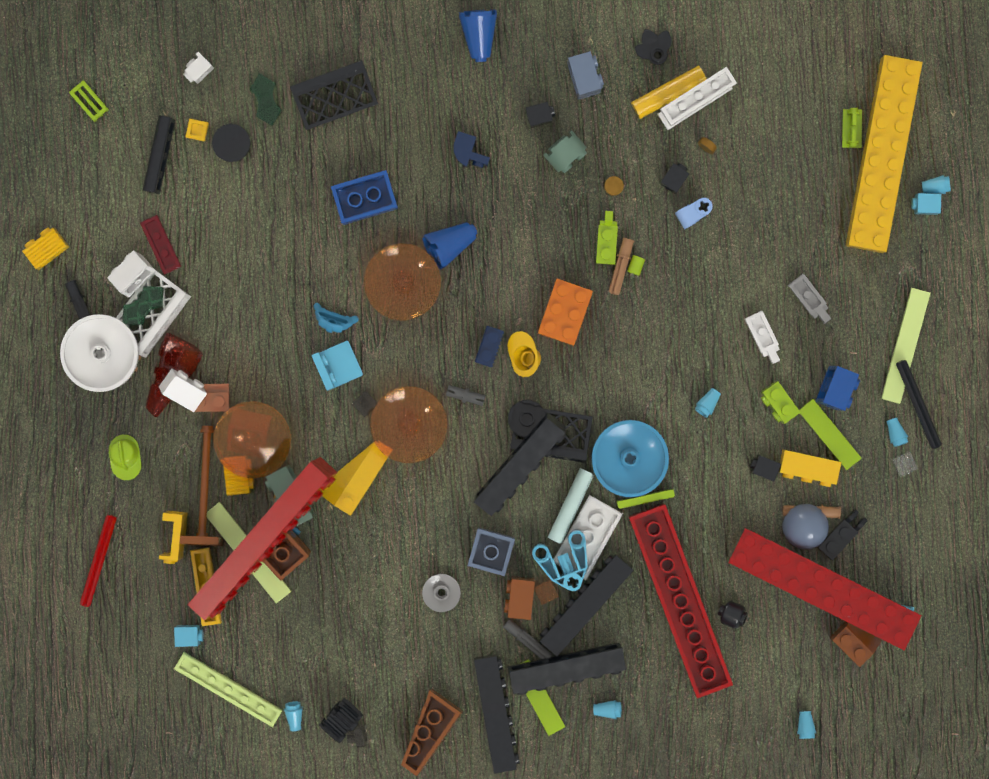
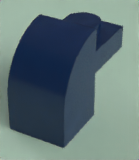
[454,131,490,168]

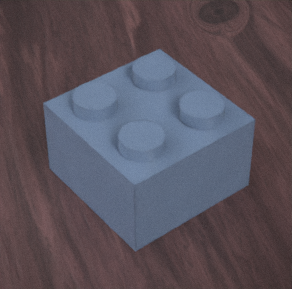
[567,51,604,100]
[467,527,515,576]

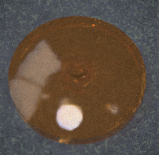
[364,243,441,321]
[370,386,448,463]
[213,401,291,478]

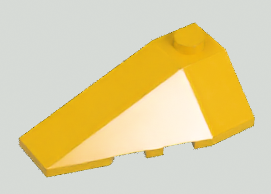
[321,440,393,516]

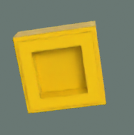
[186,119,209,142]

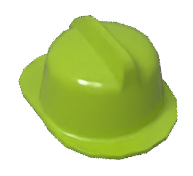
[109,434,141,480]

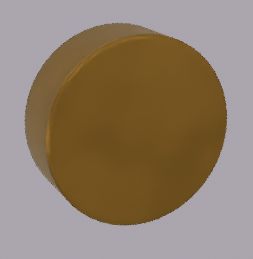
[697,137,717,154]
[604,176,624,196]

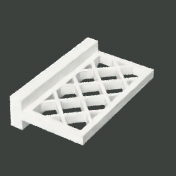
[116,270,191,358]

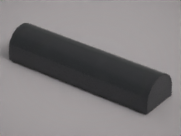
[142,115,175,195]

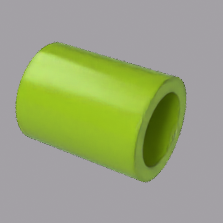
[627,255,645,276]

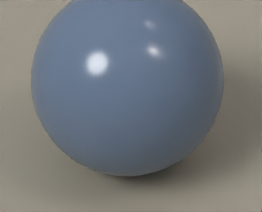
[782,504,829,550]

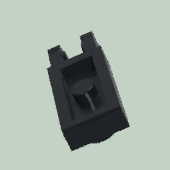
[818,509,868,561]

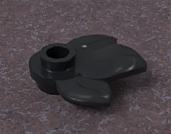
[634,29,672,65]

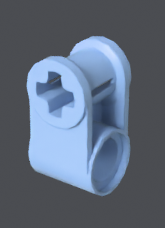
[675,198,712,230]

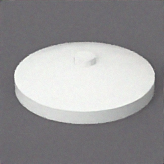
[60,314,139,392]

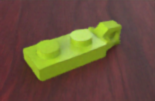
[596,211,618,265]

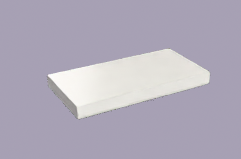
[554,495,623,580]

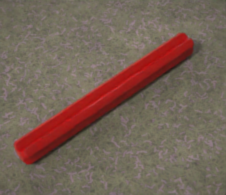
[80,515,117,607]

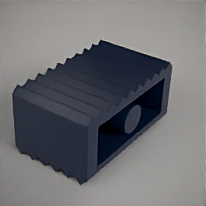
[475,326,504,367]

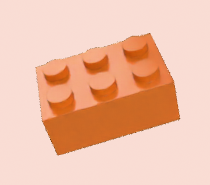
[537,279,593,346]

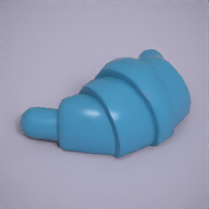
[314,303,359,333]

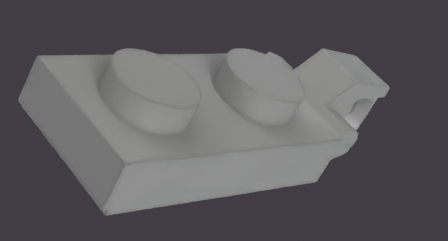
[787,273,831,324]

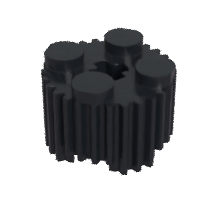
[319,698,363,743]

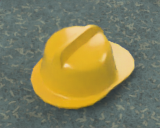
[507,331,541,377]

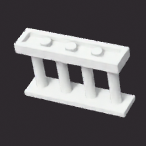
[657,67,737,130]

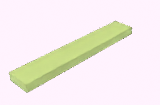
[881,288,930,404]
[207,502,291,603]
[174,652,283,727]

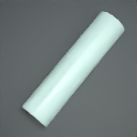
[548,468,594,543]

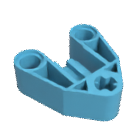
[532,530,587,591]

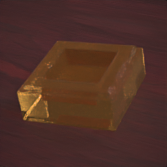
[534,579,559,605]

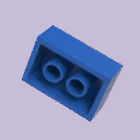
[331,170,398,225]
[815,366,860,411]

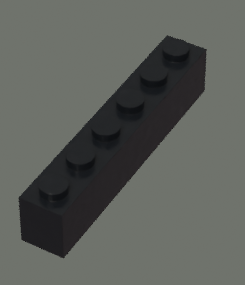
[474,412,566,516]
[539,554,634,656]
[507,643,626,695]
[474,654,520,774]

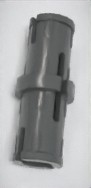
[446,384,486,406]

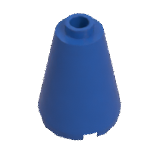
[459,9,497,62]
[422,222,477,270]

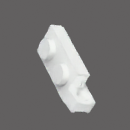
[744,311,780,364]

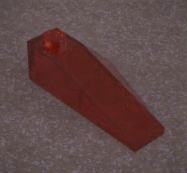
[145,333,203,417]

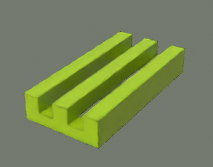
[69,80,109,122]

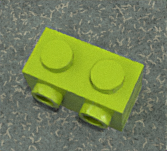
[760,381,801,424]

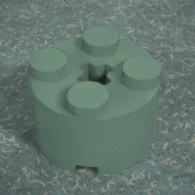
[543,130,587,173]

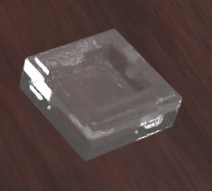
[892,451,918,477]

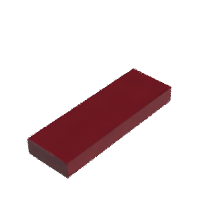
[140,215,182,275]

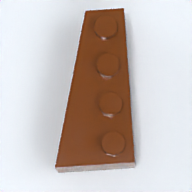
[401,689,463,776]

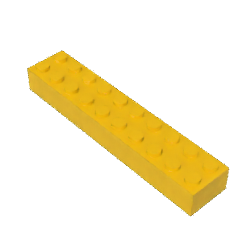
[845,55,923,253]

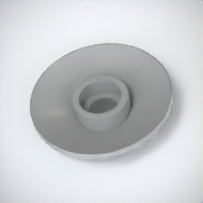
[422,574,461,612]

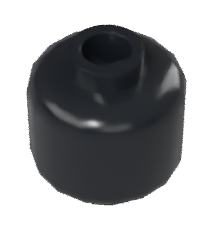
[718,601,748,629]

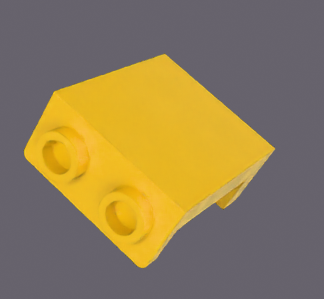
[159,511,188,564]

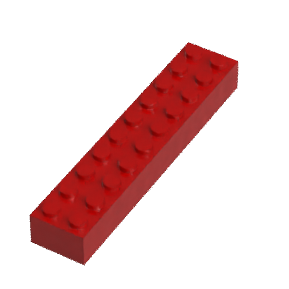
[188,457,338,621]
[628,503,733,699]
[728,528,922,651]

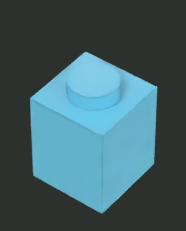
[911,193,941,215]
[174,625,203,647]

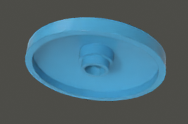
[592,420,669,497]

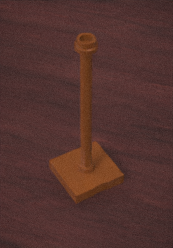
[180,426,224,546]

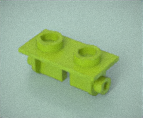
[842,108,862,148]

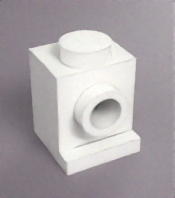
[183,52,214,84]

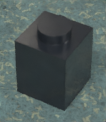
[525,101,555,128]
[660,163,689,194]
[749,455,781,482]

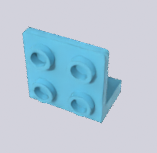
[311,341,363,391]

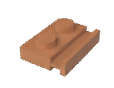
[191,384,230,412]

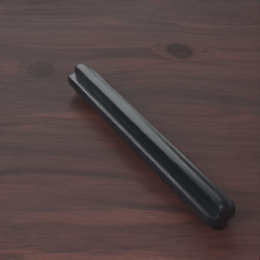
[896,360,942,449]

